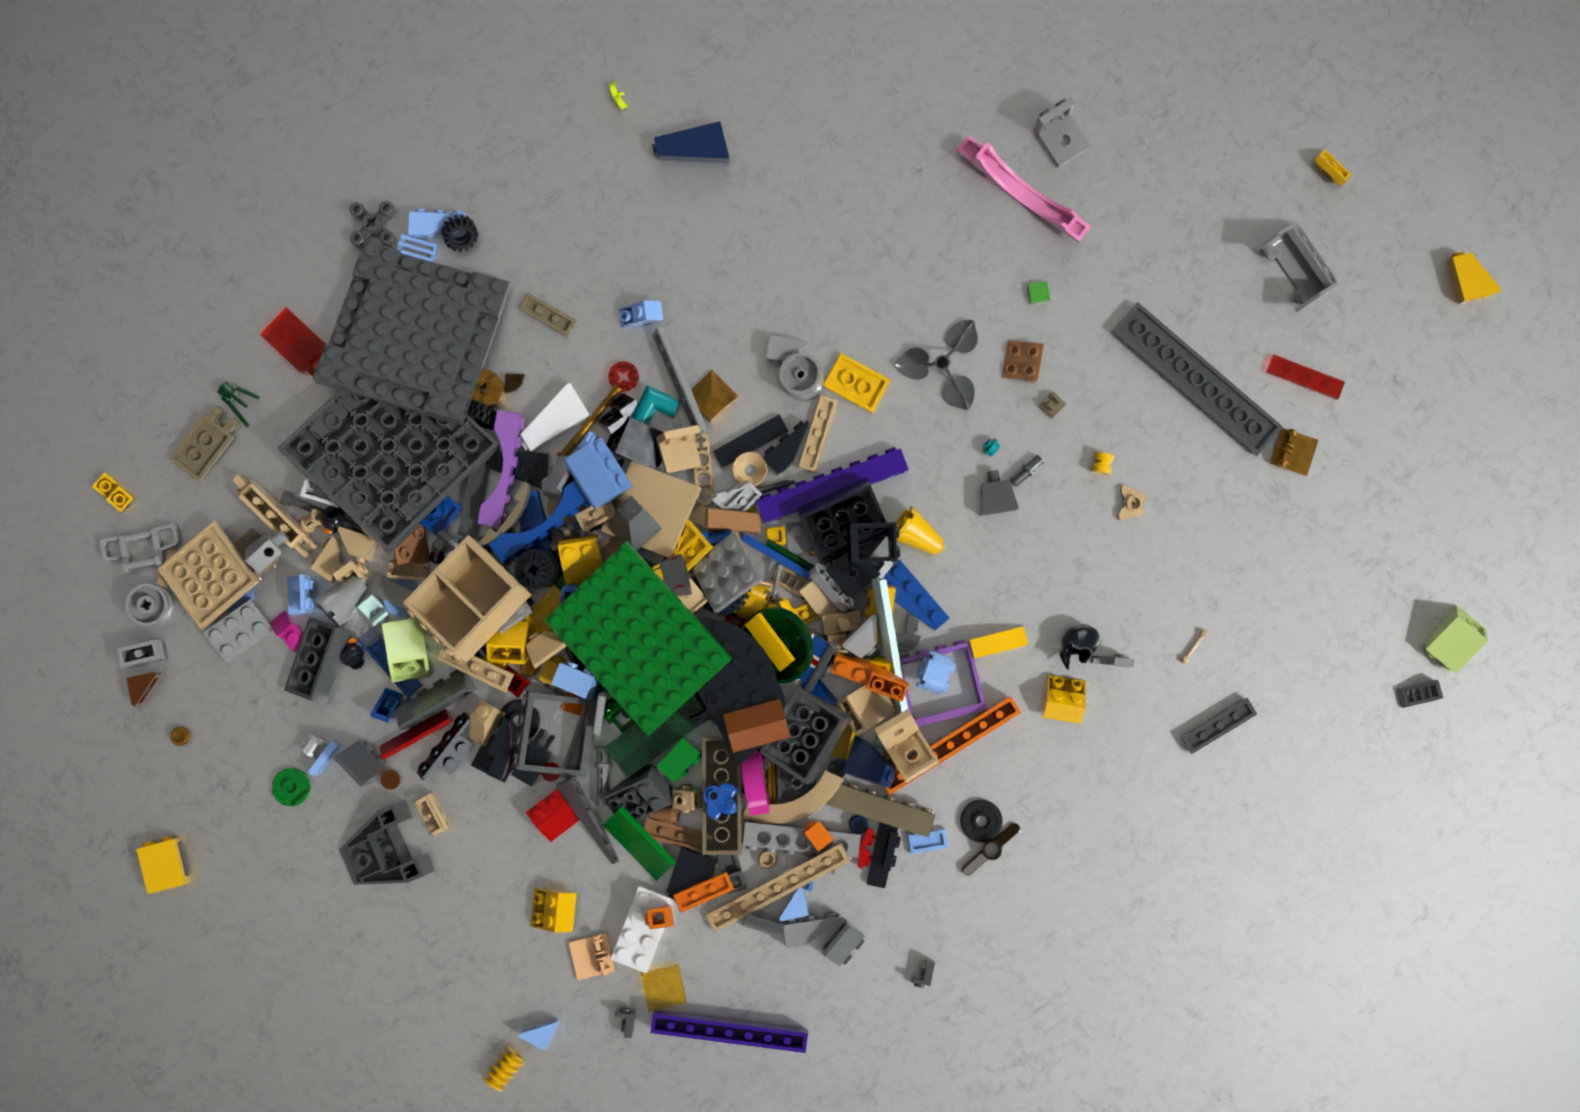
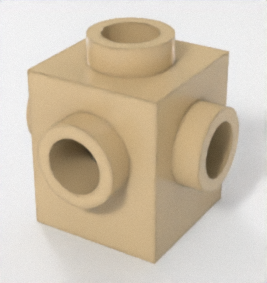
[672,784,702,813]

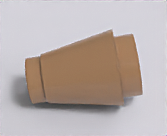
[650,805,680,824]

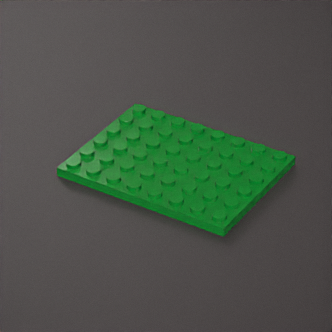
[544,541,733,736]

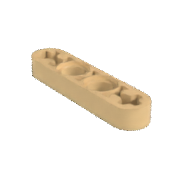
[694,433,713,506]

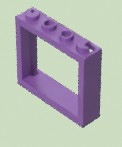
[899,639,987,727]

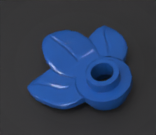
[703,783,738,820]

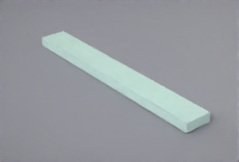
[871,577,908,716]

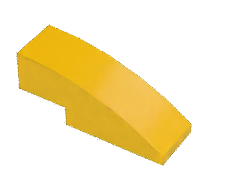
[968,626,1028,659]

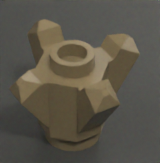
[549,525,581,552]

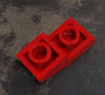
[857,827,876,869]

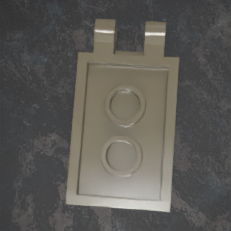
[169,406,240,482]

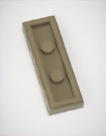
[518,292,577,338]

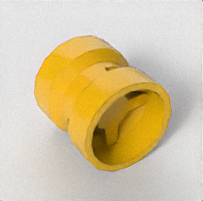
[1091,452,1114,475]

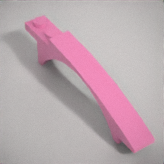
[956,135,1091,242]

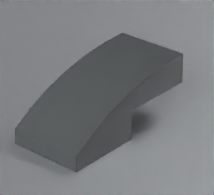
[717,854,747,894]

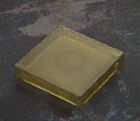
[641,964,687,1011]

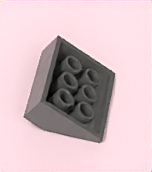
[396,670,477,730]
[759,686,852,784]

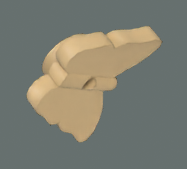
[1118,485,1146,521]

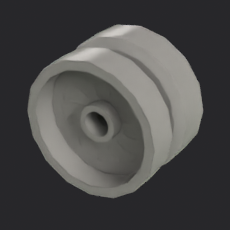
[779,353,825,399]
[125,584,175,627]

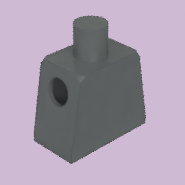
[981,470,1019,516]

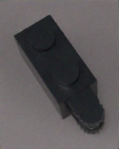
[511,729,555,787]

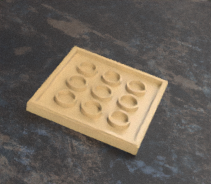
[601,461,701,558]
[157,521,260,629]

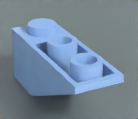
[408,209,468,239]

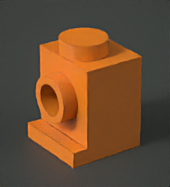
[644,904,674,930]

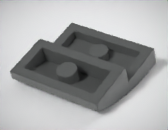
[743,912,785,937]

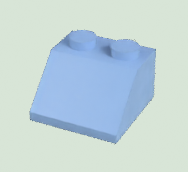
[551,661,600,699]

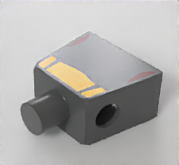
[652,554,692,596]

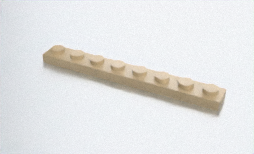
[706,843,850,933]

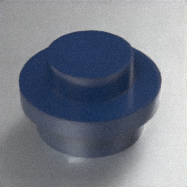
[849,815,868,834]

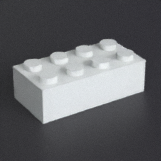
[611,884,675,974]

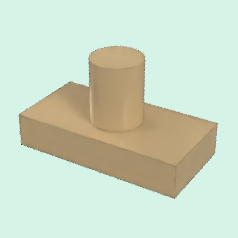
[821,609,862,635]

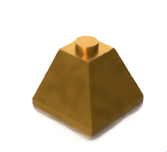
[691,370,739,423]

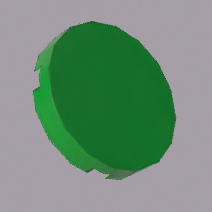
[272,768,311,806]

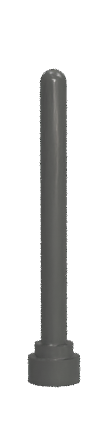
[280,490,366,534]

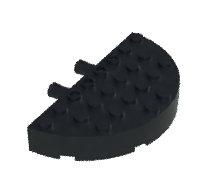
[690,617,779,765]

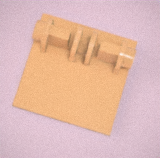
[569,933,615,980]

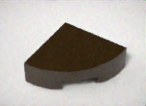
[505,374,525,393]

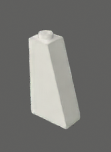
[521,383,590,452]

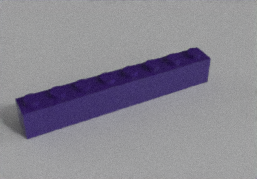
[757,447,909,524]
[650,1010,808,1053]

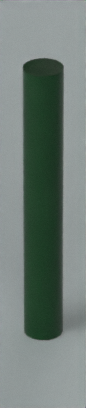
[765,539,814,571]

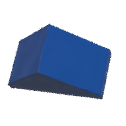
[370,688,403,723]

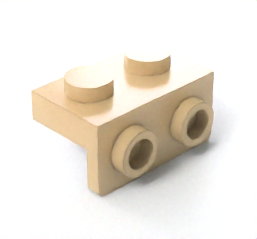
[332,560,370,582]

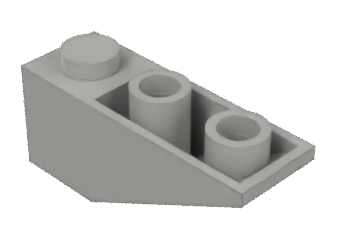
[783,912,841,949]

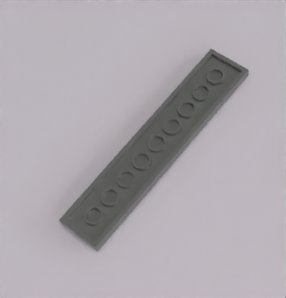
[1112,302,1283,456]

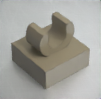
[1039,391,1066,418]

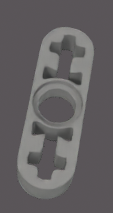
[809,564,854,612]

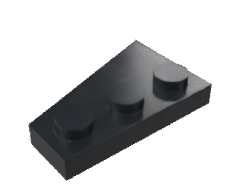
[490,450,549,490]

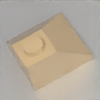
[525,630,567,668]

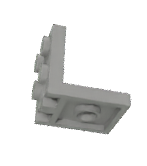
[1034,98,1091,167]

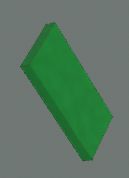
[603,807,676,881]

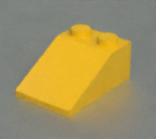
[558,535,603,585]

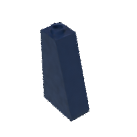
[652,121,730,163]

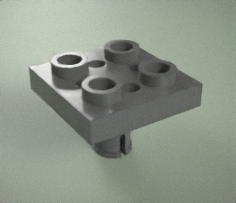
[777,765,816,802]

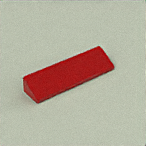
[379,709,453,759]

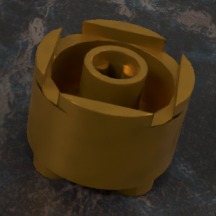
[472,369,505,409]

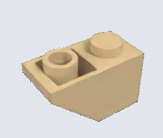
[311,536,344,582]

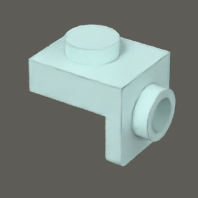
[357,593,389,626]

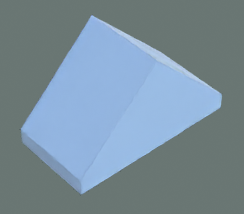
[779,886,809,921]
[519,1020,559,1051]

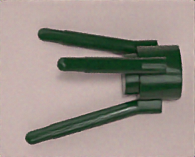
[217,381,260,427]

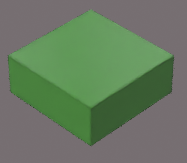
[1027,281,1050,304]

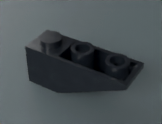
[763,421,809,476]

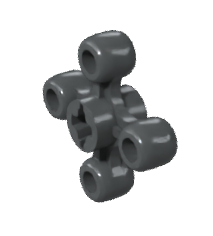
[349,201,396,247]

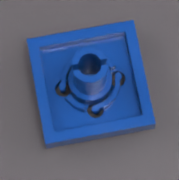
[420,496,463,536]

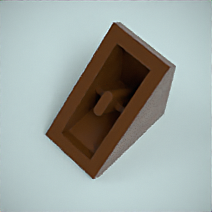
[126,672,162,707]

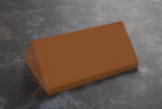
[723,699,790,753]

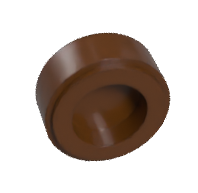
[381,770,401,790]

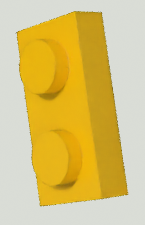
[1314,149,1352,186]

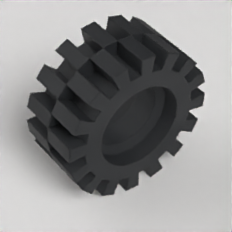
[441,214,478,252]
[467,400,497,430]

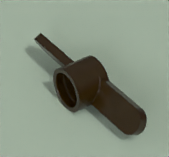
[962,823,1021,876]

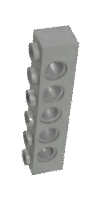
[742,820,861,861]

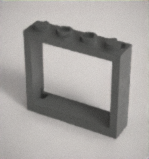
[513,690,597,777]

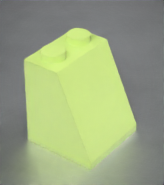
[1425,605,1488,674]
[382,618,430,683]

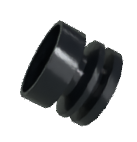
[514,548,562,590]

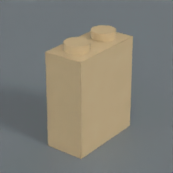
[836,685,897,736]

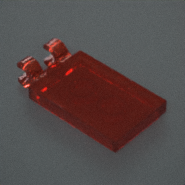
[260,307,325,377]

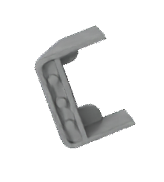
[1254,223,1338,312]

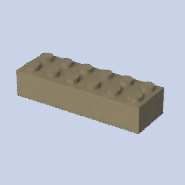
[702,737,742,855]

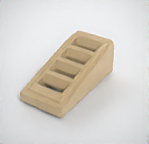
[770,566,810,601]

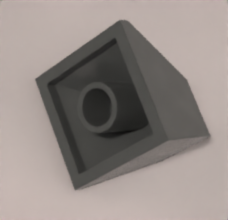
[609,496,662,551]

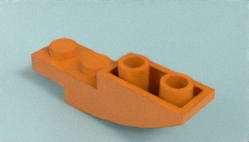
[830,653,909,702]

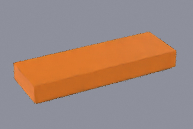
[673,871,734,913]

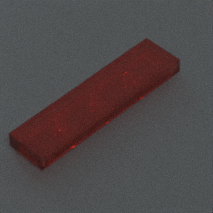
[1266,355,1345,400]

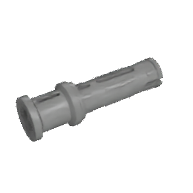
[594,746,612,805]

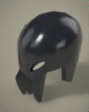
[1059,624,1100,670]

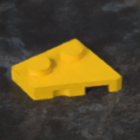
[672,519,714,571]

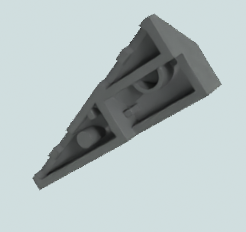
[556,776,619,864]

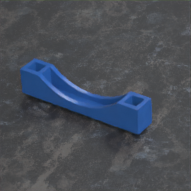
[489,480,590,563]

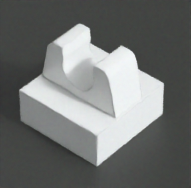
[302,734,328,760]

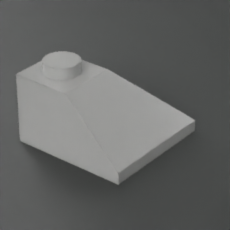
[842,613,878,659]

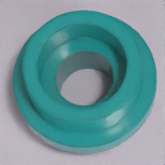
[983,438,1000,456]

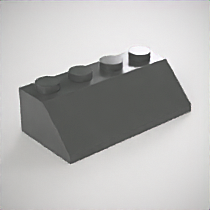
[284,617,351,704]

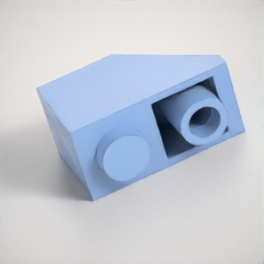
[619,301,663,327]

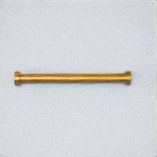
[557,384,623,457]

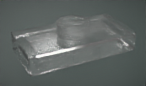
[346,608,382,648]

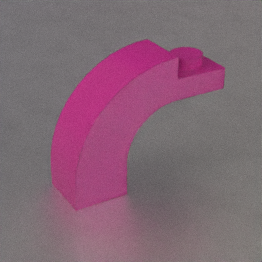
[741,746,770,816]

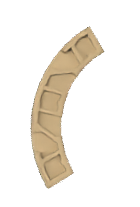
[742,770,844,824]

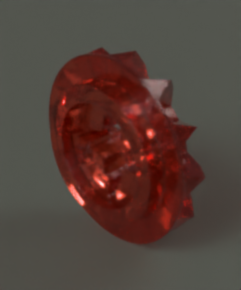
[608,361,639,392]

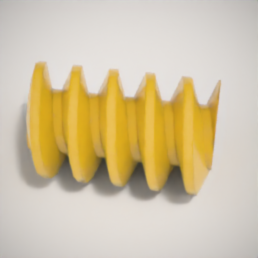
[482,1046,524,1091]

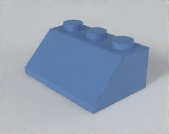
[563,438,633,510]

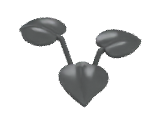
[895,320,978,410]

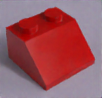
[525,789,580,842]

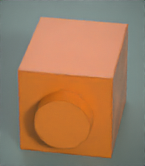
[803,820,834,852]

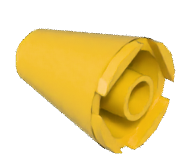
[896,506,944,555]

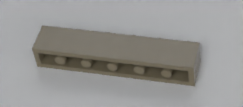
[826,783,936,838]

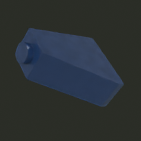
[843,736,896,788]

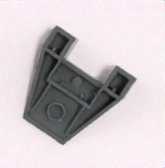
[339,800,435,885]

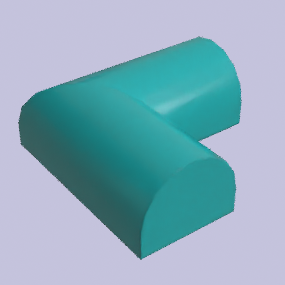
[631,385,681,425]

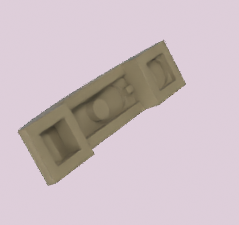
[479,482,531,546]

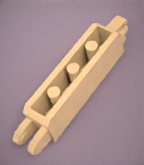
[232,475,317,558]

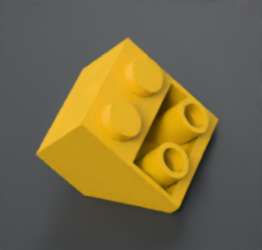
[486,620,530,664]
[1043,675,1086,724]
[530,888,577,932]

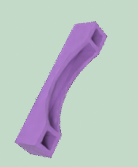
[477,409,525,528]

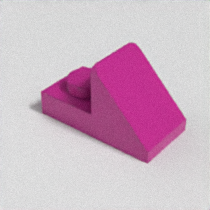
[270,610,304,652]

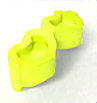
[608,81,628,110]

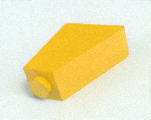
[1447,251,1502,304]

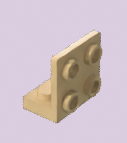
[656,425,701,474]

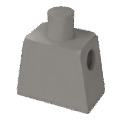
[245,530,288,574]

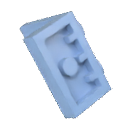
[287,574,316,615]

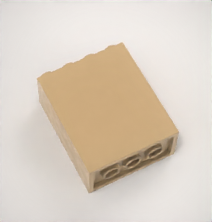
[403,535,532,662]

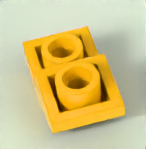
[92,472,134,512]

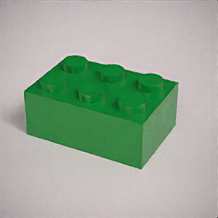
[656,736,702,782]

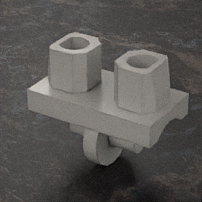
[431,530,465,559]

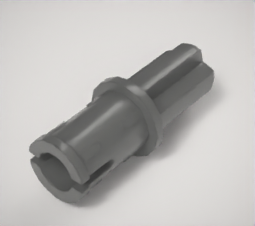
[1010,455,1045,487]

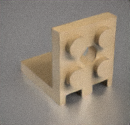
[874,709,940,783]

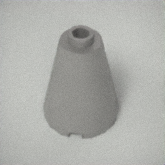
[313,575,367,627]

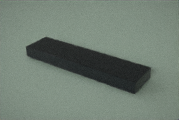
[713,414,789,468]

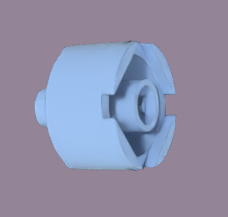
[916,650,955,694]

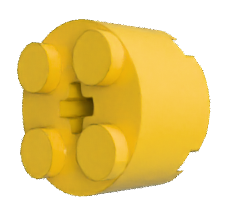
[734,584,771,621]

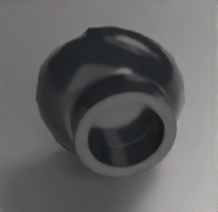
[321,506,345,534]
[341,637,365,670]

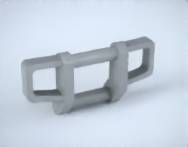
[100,524,180,573]

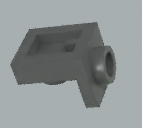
[911,959,935,988]
[615,1007,636,1038]

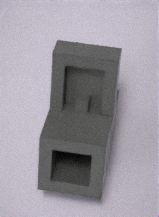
[895,615,921,653]

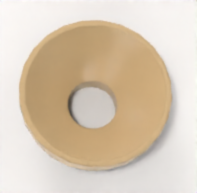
[733,452,768,486]

